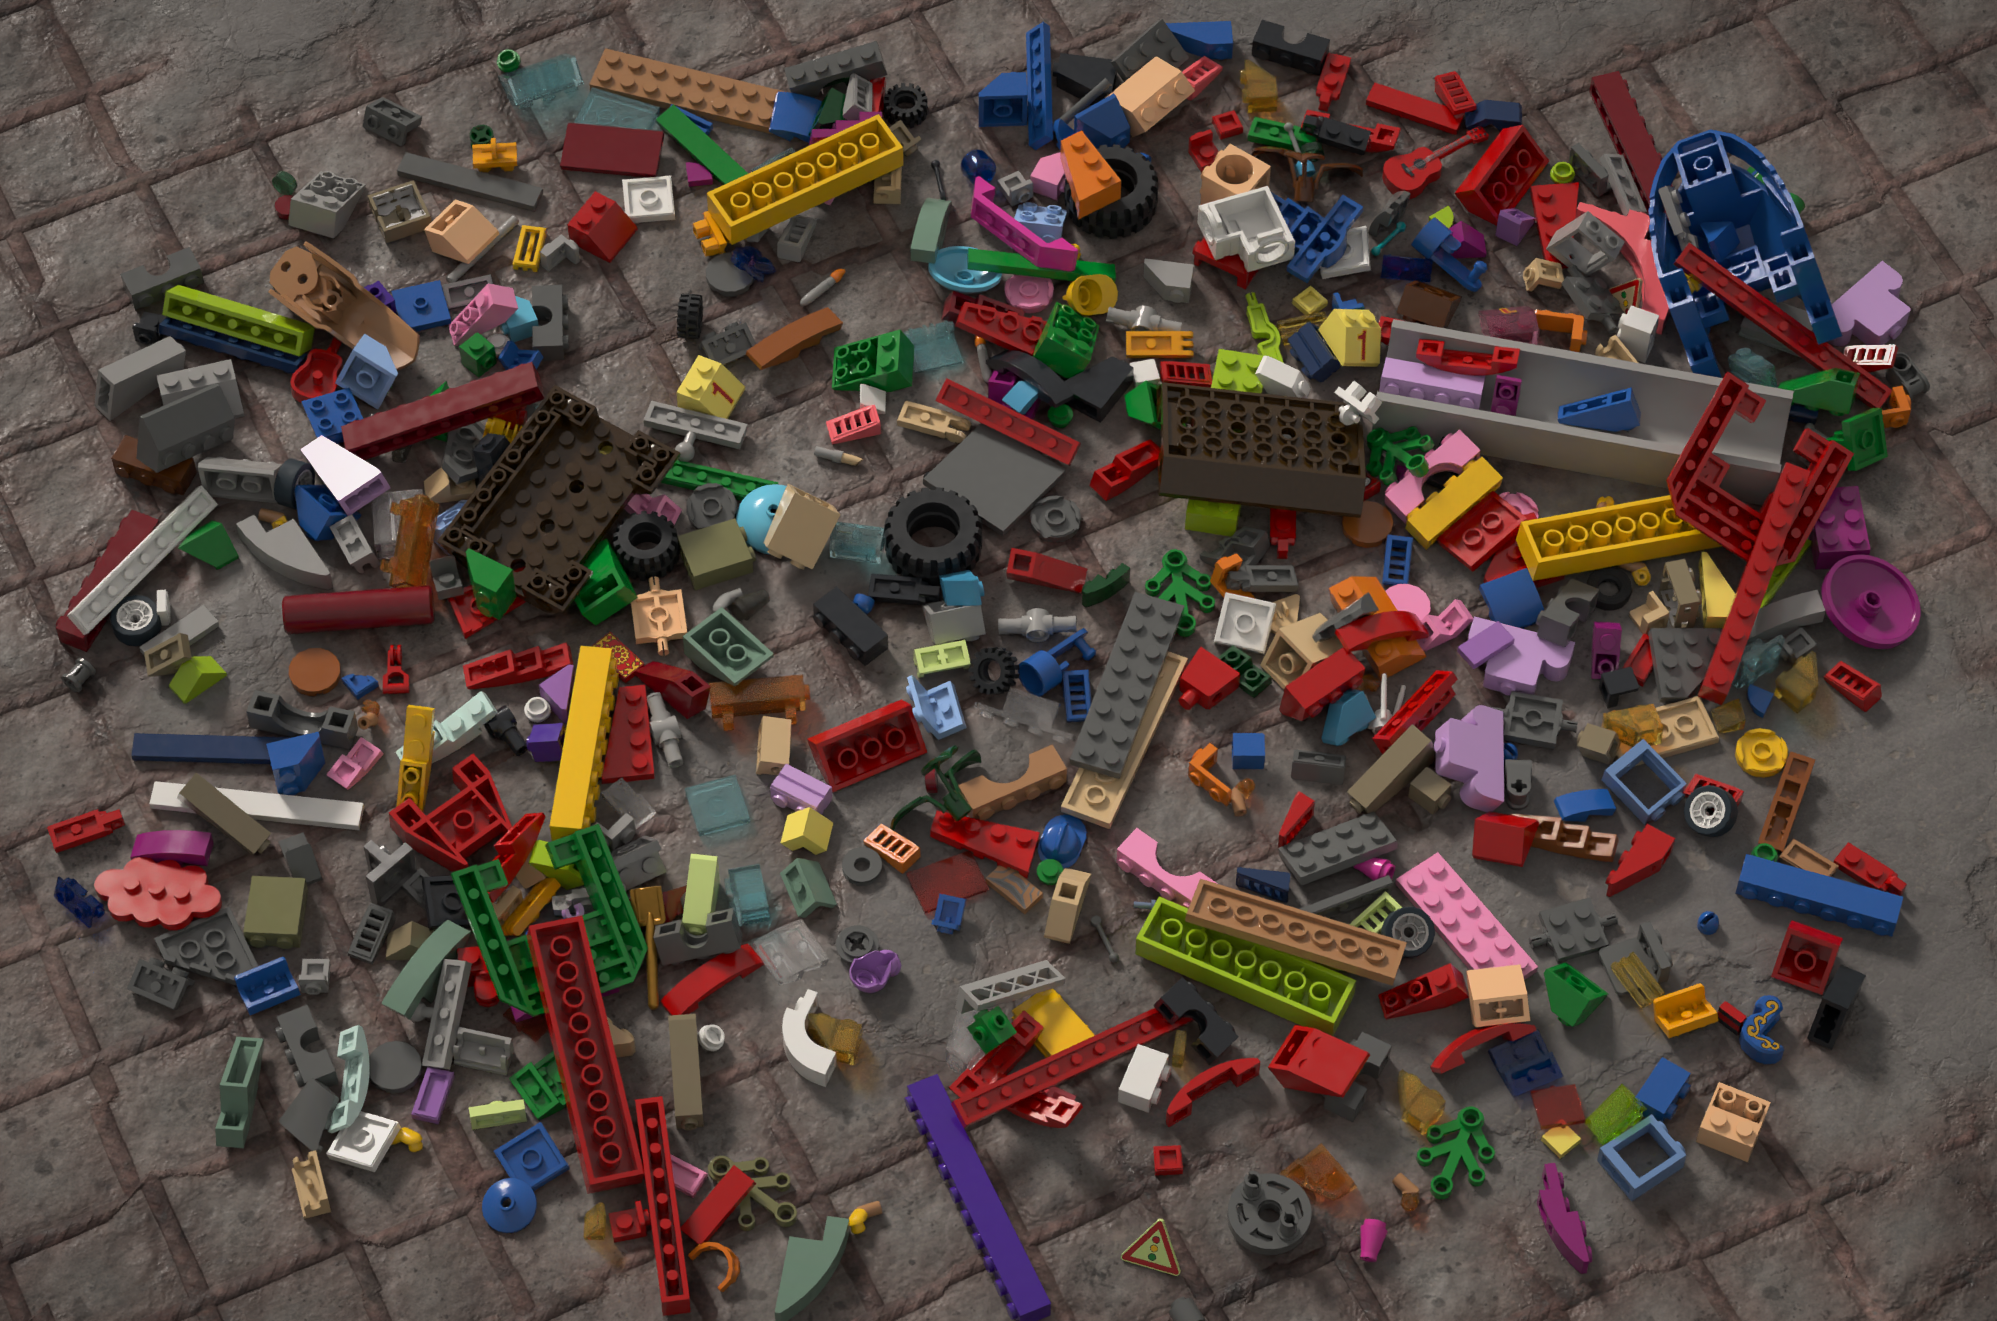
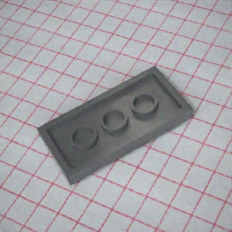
[1278,811,1398,886]

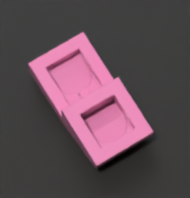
[326,737,384,790]

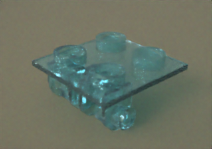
[904,320,963,374]

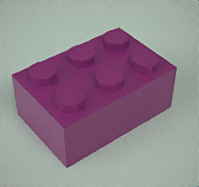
[1809,486,1871,570]

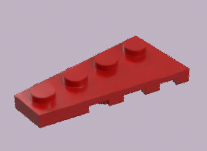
[1530,182,1579,269]
[955,302,1047,356]
[447,566,526,639]
[602,685,655,784]
[930,811,1040,878]

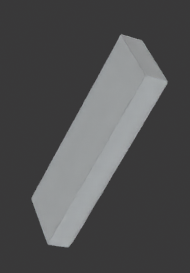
[1599,154,1648,216]
[140,605,219,656]

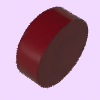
[275,195,293,220]
[925,769,938,794]

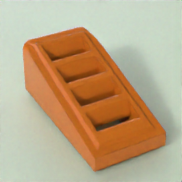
[863,824,921,874]

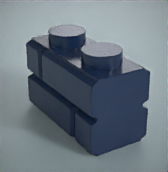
[1288,322,1342,382]

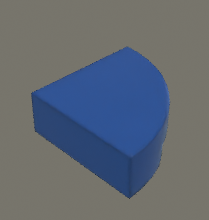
[1053,118,1074,151]
[342,674,379,700]
[1747,684,1774,718]

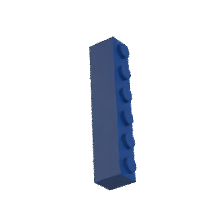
[1735,854,1903,937]

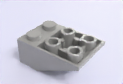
[288,171,366,238]

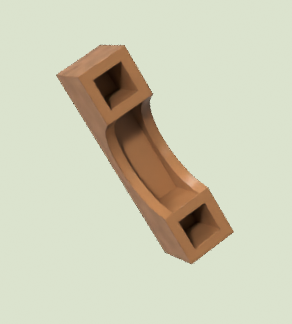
[958,744,1067,820]

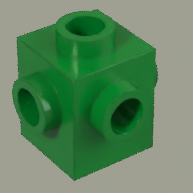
[967,1006,1017,1055]

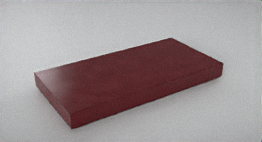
[560,123,664,178]

